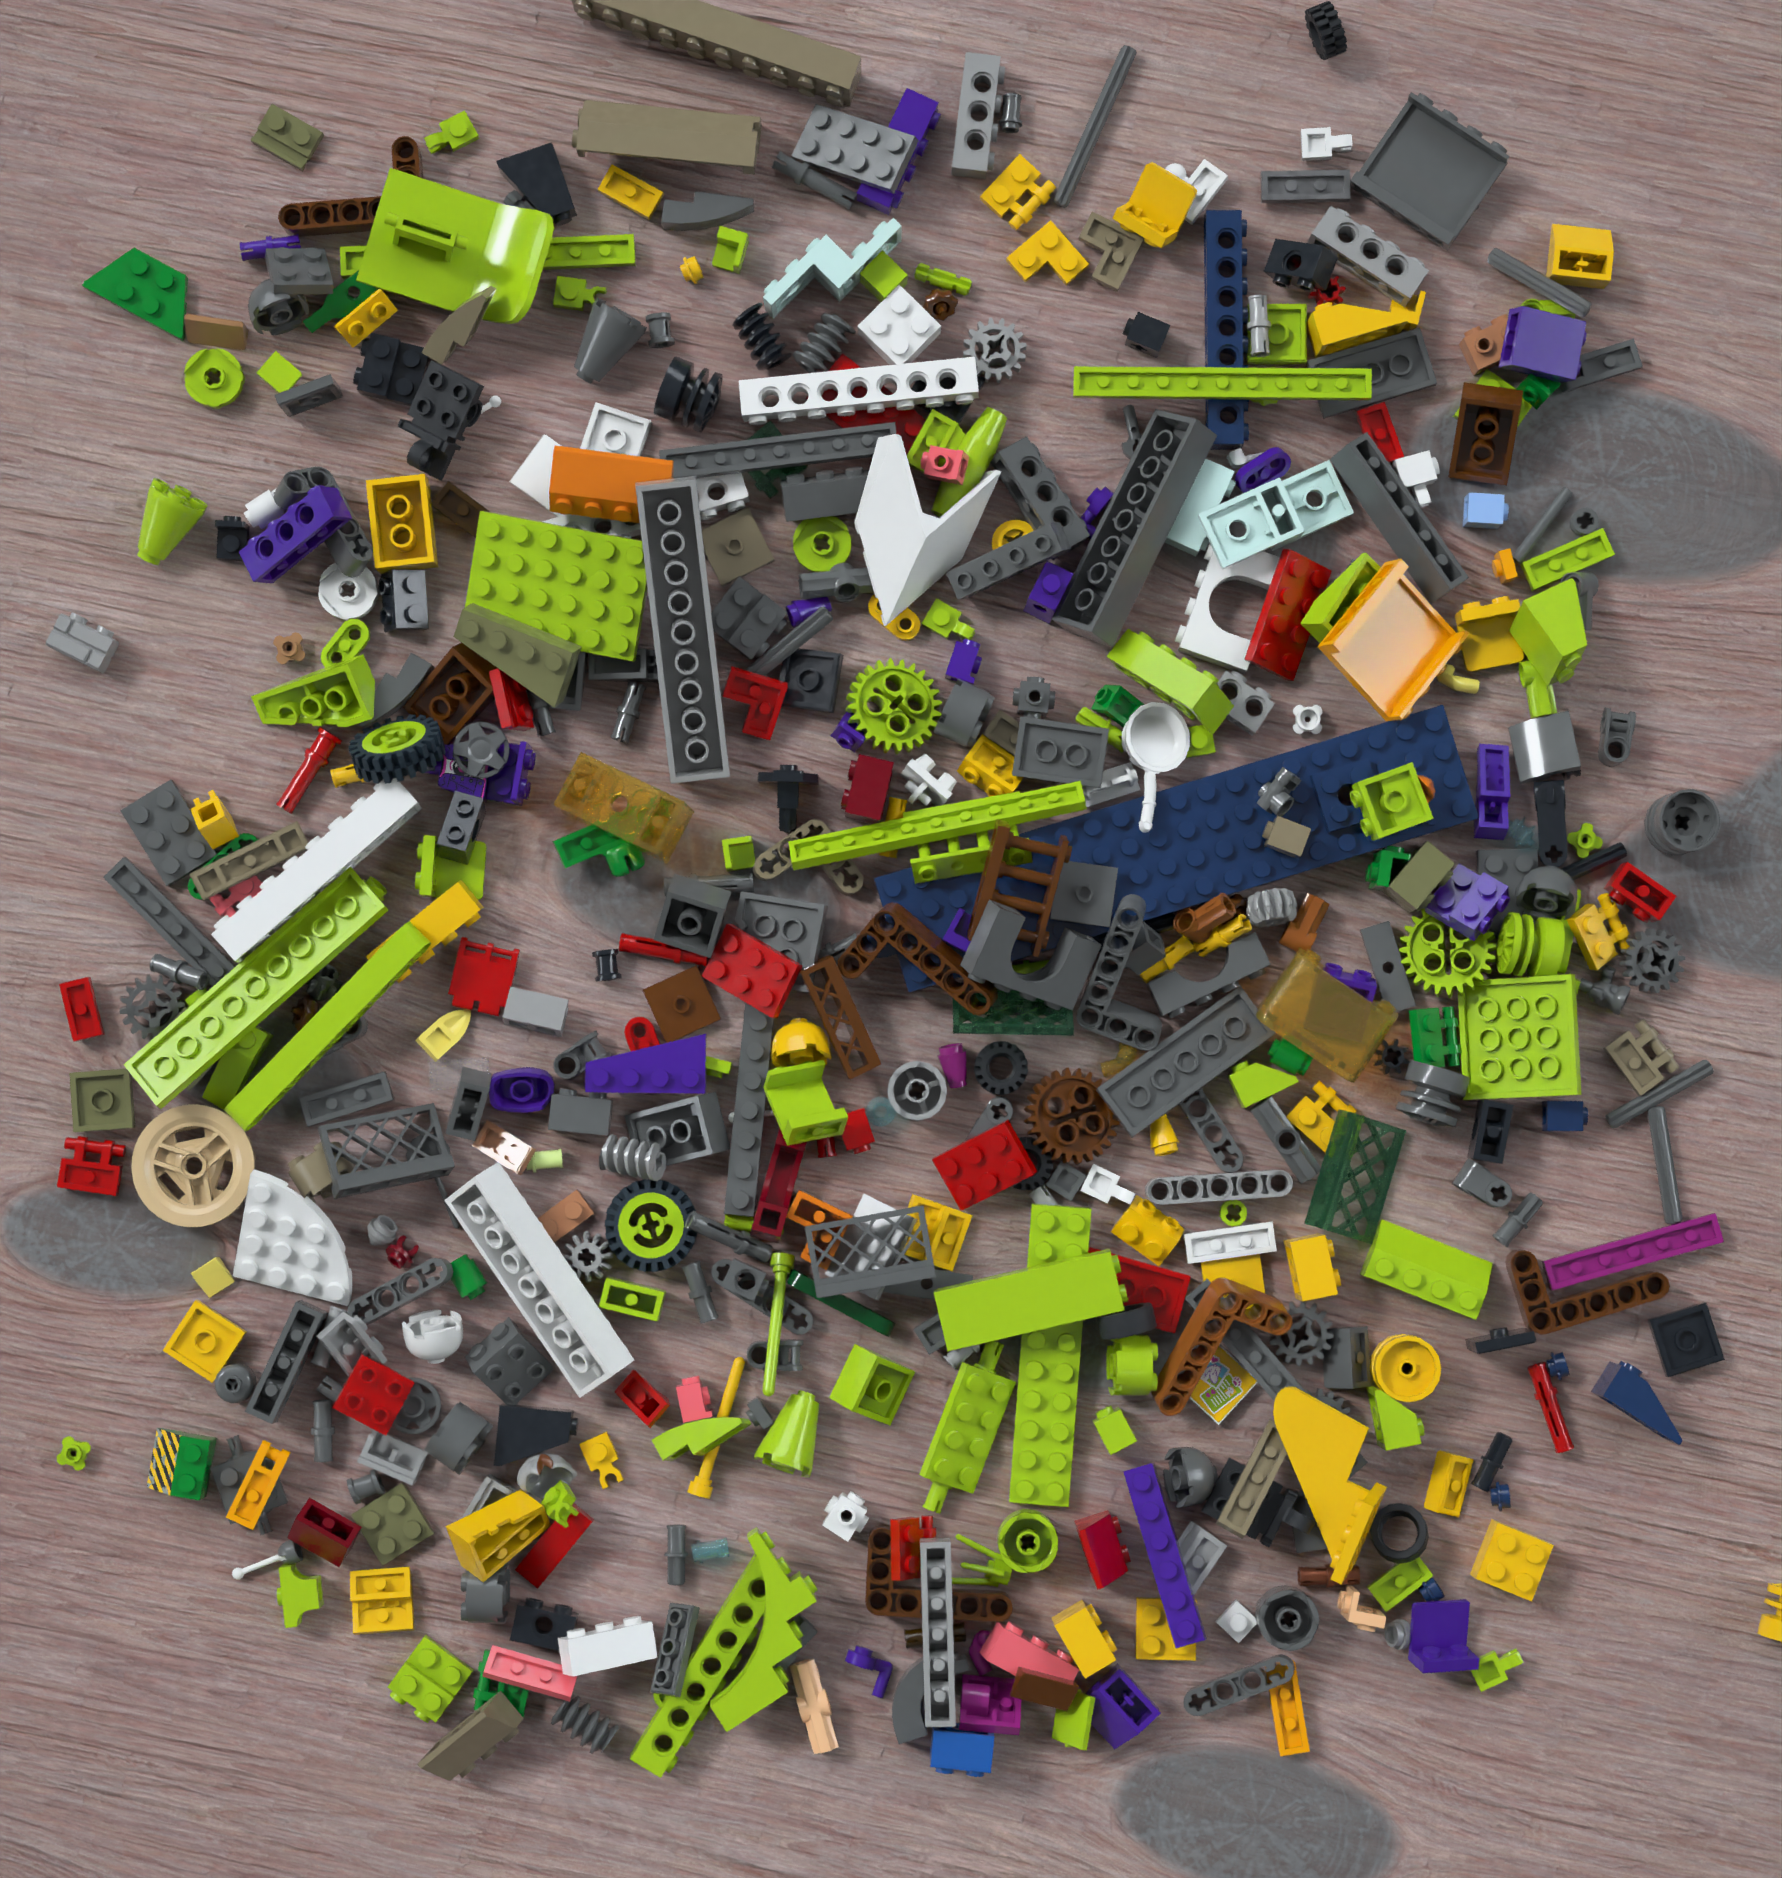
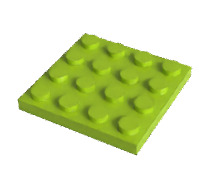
[1458,974,1582,1100]

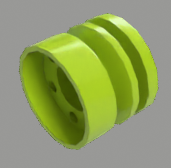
[1496,912,1565,977]

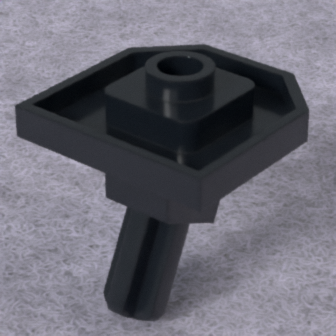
[758,765,819,833]

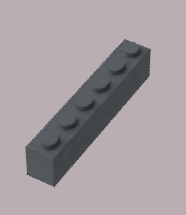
[1330,432,1469,604]

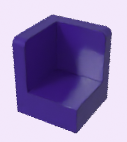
[942,908,971,953]

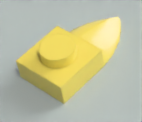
[415,1009,471,1062]

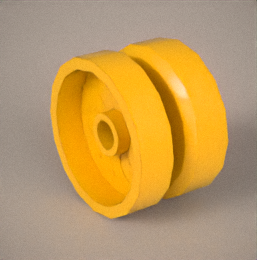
[1370,1333,1442,1402]

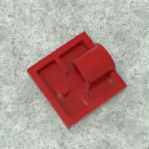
[332,1354,415,1436]

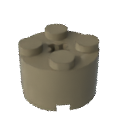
[288,1140,358,1203]

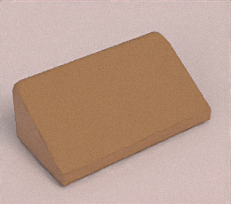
[184,314,249,350]

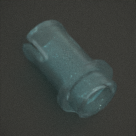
[691,1538,729,1564]

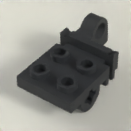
[398,360,484,481]
[1201,1458,1316,1547]

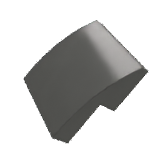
[1508,711,1581,784]

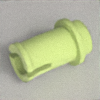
[527,1149,563,1173]

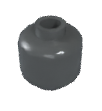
[215,1363,257,1403]

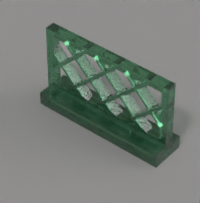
[952,983,1074,1036]
[1304,1109,1406,1244]

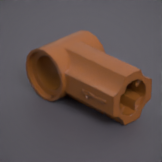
[1173,892,1236,944]
[1279,893,1330,957]

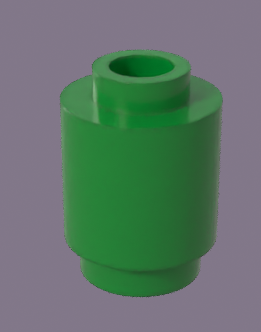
[1267,1036,1314,1076]
[451,1254,488,1300]

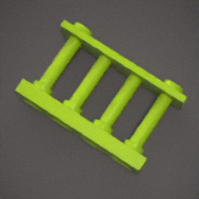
[903,791,1033,884]

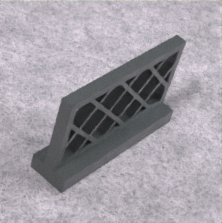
[318,1103,455,1199]
[805,1205,936,1298]

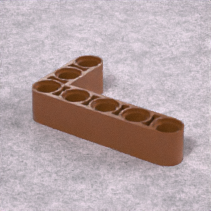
[1151,1278,1293,1416]

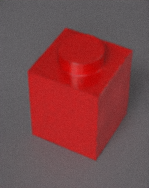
[842,1107,875,1155]

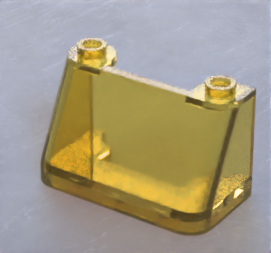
[1256,947,1399,1083]

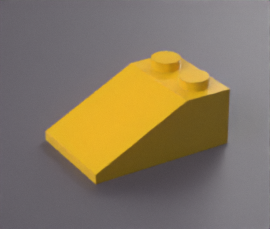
[1307,302,1408,358]

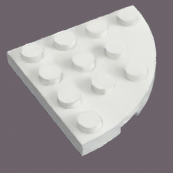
[233,1169,352,1306]

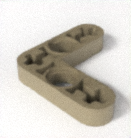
[753,819,863,896]

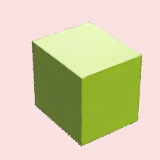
[860,250,908,302]

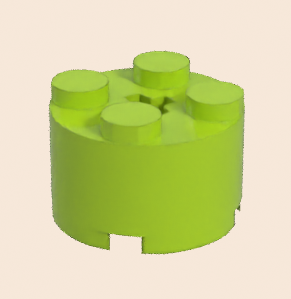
[1106,1335,1158,1395]
[997,1509,1058,1573]

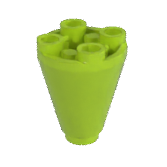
[137,478,208,565]

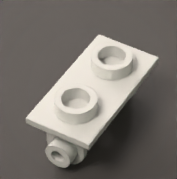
[1082,762,1140,807]

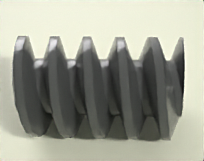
[793,313,856,373]
[551,1696,620,1754]

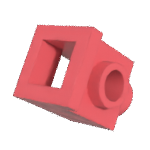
[921,445,969,485]
[676,1375,714,1423]

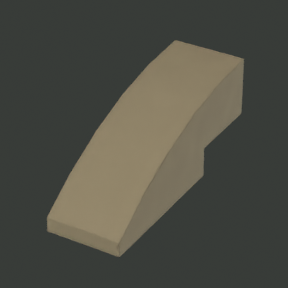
[422,286,496,364]

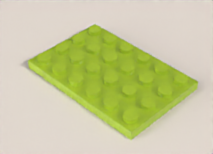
[465,511,648,661]

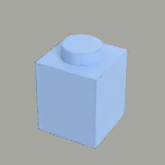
[1463,493,1509,529]

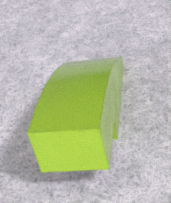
[652,1417,751,1461]

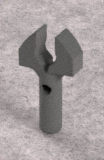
[1121,405,1142,460]

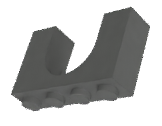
[960,900,1101,1010]

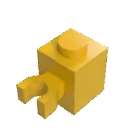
[191,790,239,849]

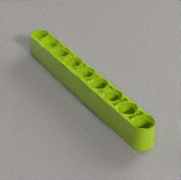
[225,921,431,1132]

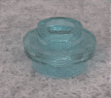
[866,1097,896,1126]

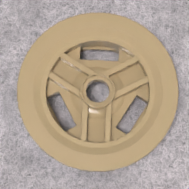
[132,1104,256,1227]

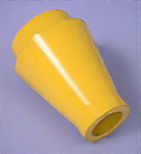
[1150,1114,1179,1156]

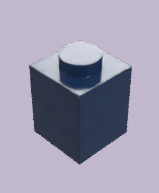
[1542,1101,1588,1131]

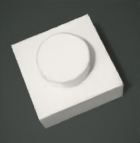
[1216,1599,1257,1643]

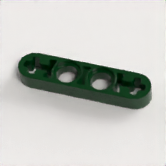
[786,1269,896,1337]

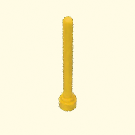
[687,1357,745,1499]

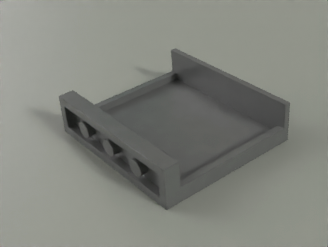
[1350,92,1510,251]

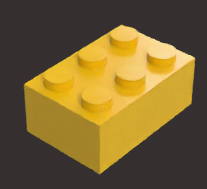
[366,474,438,574]

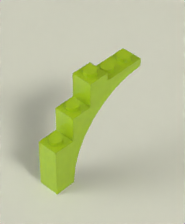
[710,1527,818,1732]

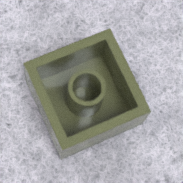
[1381,841,1455,913]

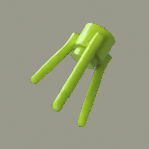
[952,1534,1012,1588]

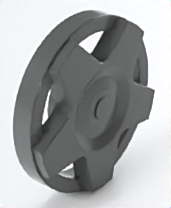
[453,722,510,778]
[392,1377,442,1434]

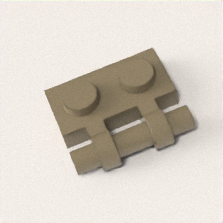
[1603,1018,1680,1096]

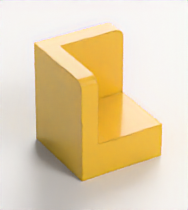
[1389,290,1426,331]

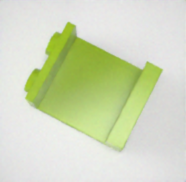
[763,1060,848,1146]

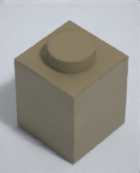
[1262,816,1311,859]

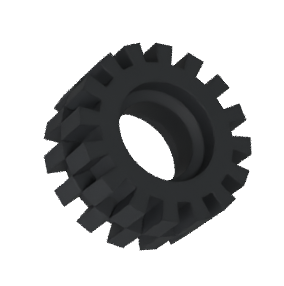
[1305,1,1347,60]
[974,1041,1028,1095]
[1012,1137,1053,1191]

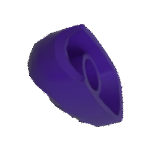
[489,1067,555,1113]

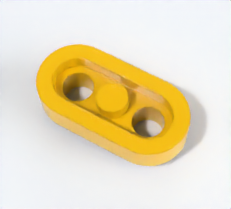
[868,594,920,641]

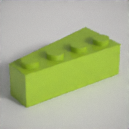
[1107,629,1234,734]

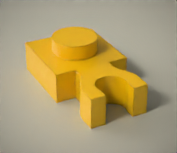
[579,1431,624,1489]

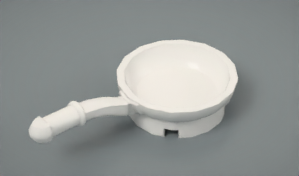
[1122,702,1190,833]

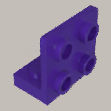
[486,741,536,806]
[1408,1599,1479,1674]

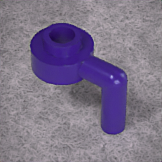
[1080,486,1114,539]
[845,1645,893,1698]

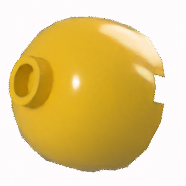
[771,1018,832,1067]

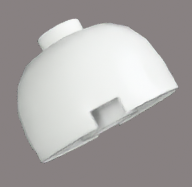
[402,1310,463,1364]

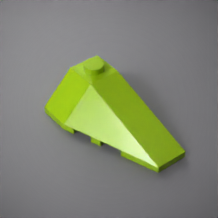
[251,654,375,727]

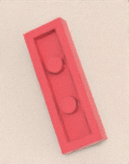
[483,1645,578,1702]

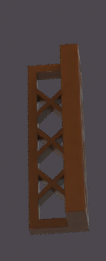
[799,955,881,1080]

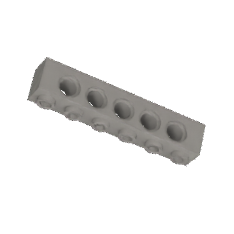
[920,1538,956,1727]

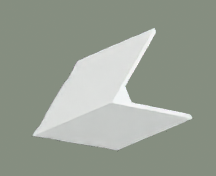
[854,434,1001,626]

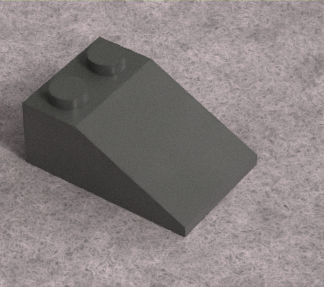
[624,1092,730,1166]

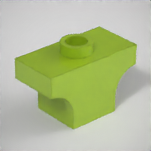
[277,1563,324,1628]

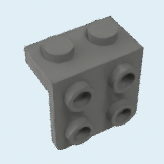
[465,1317,553,1405]

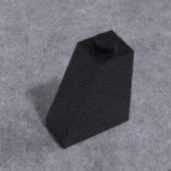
[496,142,577,226]
[494,1403,578,1466]

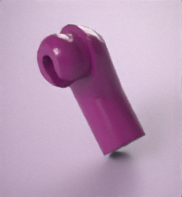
[968,1630,993,1676]

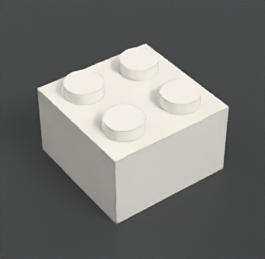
[858,285,941,365]

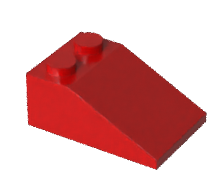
[1074,1510,1131,1590]

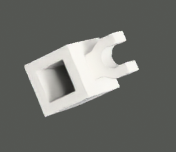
[1391,450,1440,508]

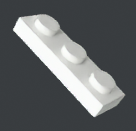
[1183,1221,1277,1264]

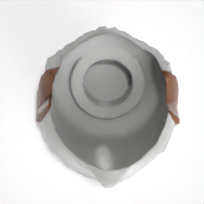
[517,1453,577,1500]

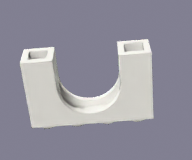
[1175,542,1280,674]

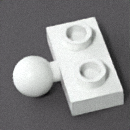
[1165,159,1228,225]

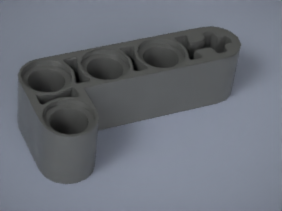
[273,467,373,578]

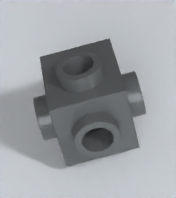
[1012,677,1055,719]

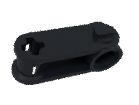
[1534,780,1568,867]

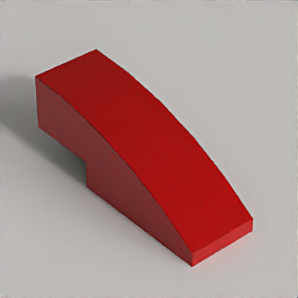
[515,1503,594,1589]

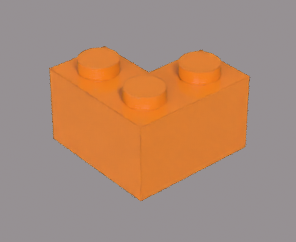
[786,1190,853,1270]

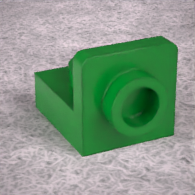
[1515,373,1561,410]
[1091,684,1145,728]

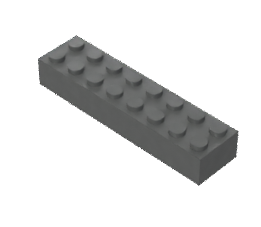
[1051,409,1217,647]

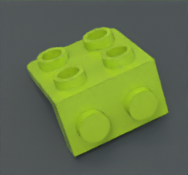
[415,835,487,901]

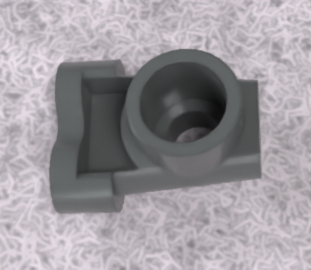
[1257,767,1302,817]

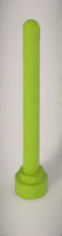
[762,1253,795,1397]

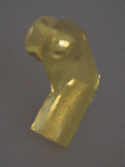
[1100,1042,1137,1077]

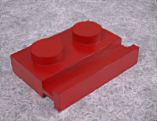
[489,668,534,731]

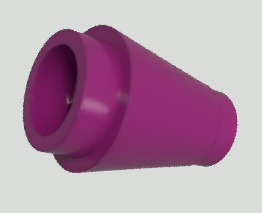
[937,1043,967,1088]

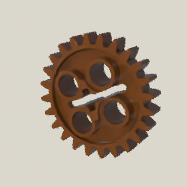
[1024,1068,1120,1165]

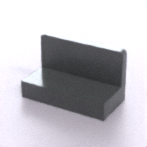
[1322,1326,1371,1389]

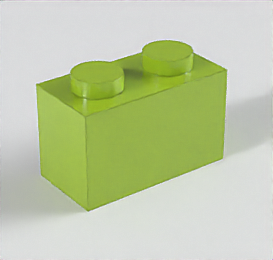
[599,1276,666,1321]

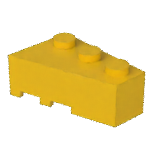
[446,1489,551,1583]

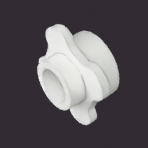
[1293,705,1322,734]

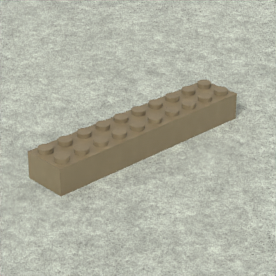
[571,0,862,107]

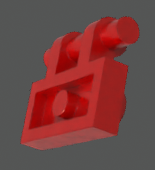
[57,1136,126,1196]
[890,1515,936,1581]

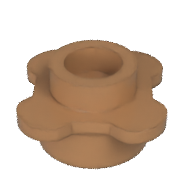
[273,632,306,664]

